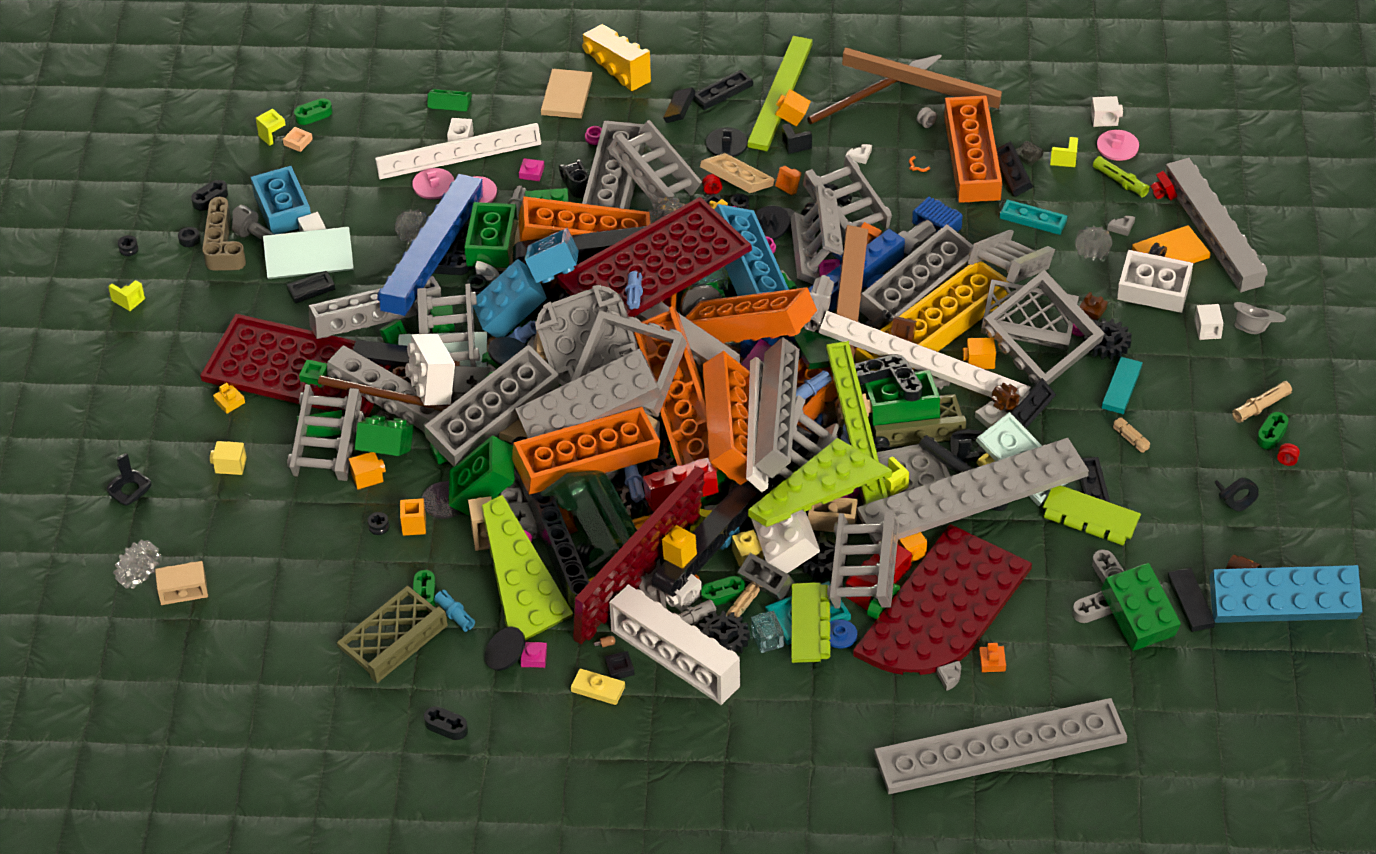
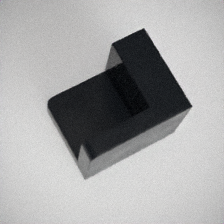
[782,124,812,154]

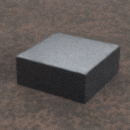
[605,651,635,679]

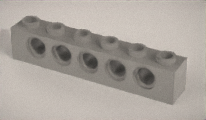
[309,276,441,339]
[327,345,441,433]

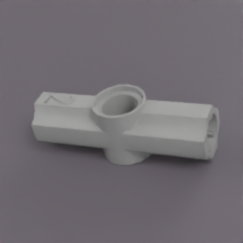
[803,275,834,332]

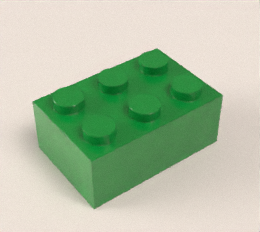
[465,202,518,268]
[864,370,940,428]
[449,435,515,516]
[1101,563,1181,651]

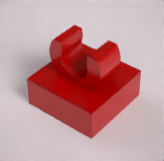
[1150,170,1177,200]

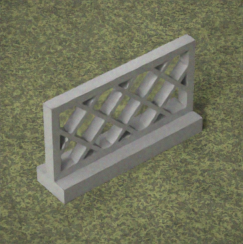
[981,279,1079,350]

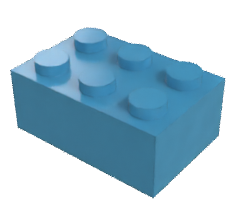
[251,166,311,234]
[525,228,579,283]
[473,259,547,338]

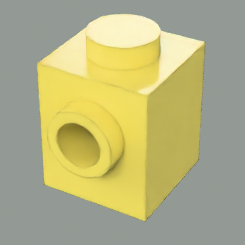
[210,441,247,475]
[732,530,764,567]

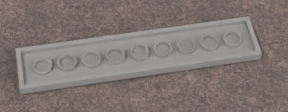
[857,438,1089,544]
[875,698,1127,794]

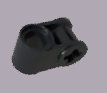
[559,159,588,198]

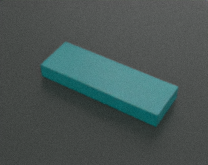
[1000,199,1067,235]
[1102,357,1143,414]

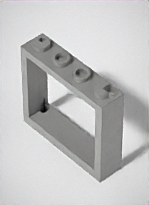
[983,270,1105,385]
[571,310,687,417]

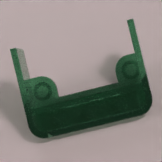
[541,470,637,573]

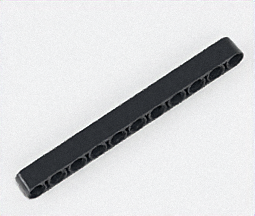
[651,424,817,597]

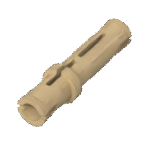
[1232,381,1292,423]

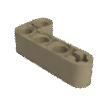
[203,197,246,271]

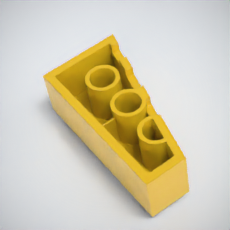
[582,24,651,92]

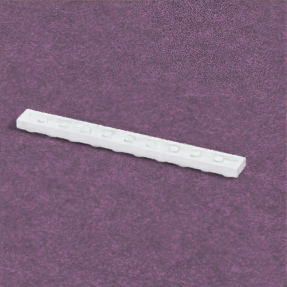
[819,311,1031,400]

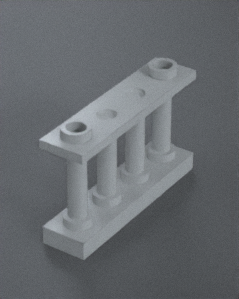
[607,120,702,211]
[803,155,892,244]
[790,185,844,285]
[968,230,1055,284]
[417,283,480,367]
[287,384,362,481]
[768,395,839,479]
[827,512,899,609]

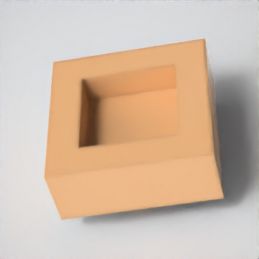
[283,127,312,152]

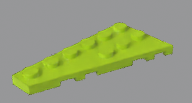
[748,438,892,527]
[481,495,573,640]

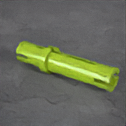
[1093,156,1150,198]

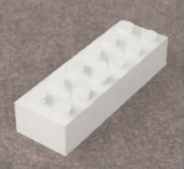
[609,584,740,705]

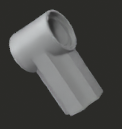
[898,220,936,255]

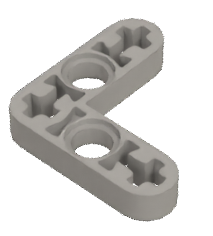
[1073,550,1124,623]

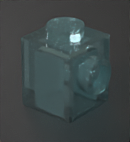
[751,611,784,653]

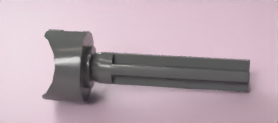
[231,204,276,240]

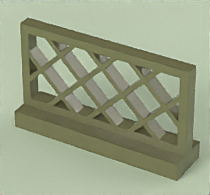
[869,394,966,447]
[337,586,448,683]

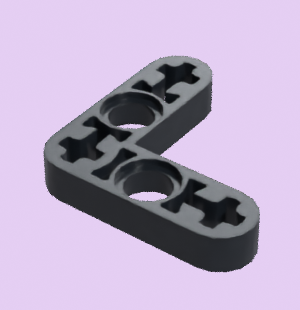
[433,224,471,275]
[855,354,922,401]

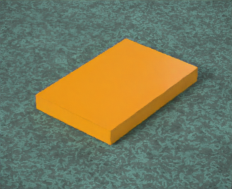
[1132,225,1210,263]

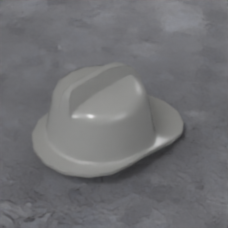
[1234,302,1286,334]

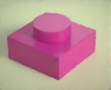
[519,159,544,181]
[818,259,840,277]
[521,642,547,668]

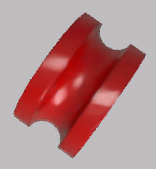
[702,174,722,195]
[1277,443,1300,466]

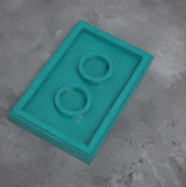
[765,581,851,645]

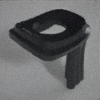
[950,429,986,461]
[107,453,152,506]
[1215,477,1259,511]

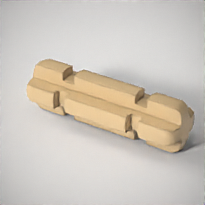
[1113,417,1150,453]
[726,583,760,618]

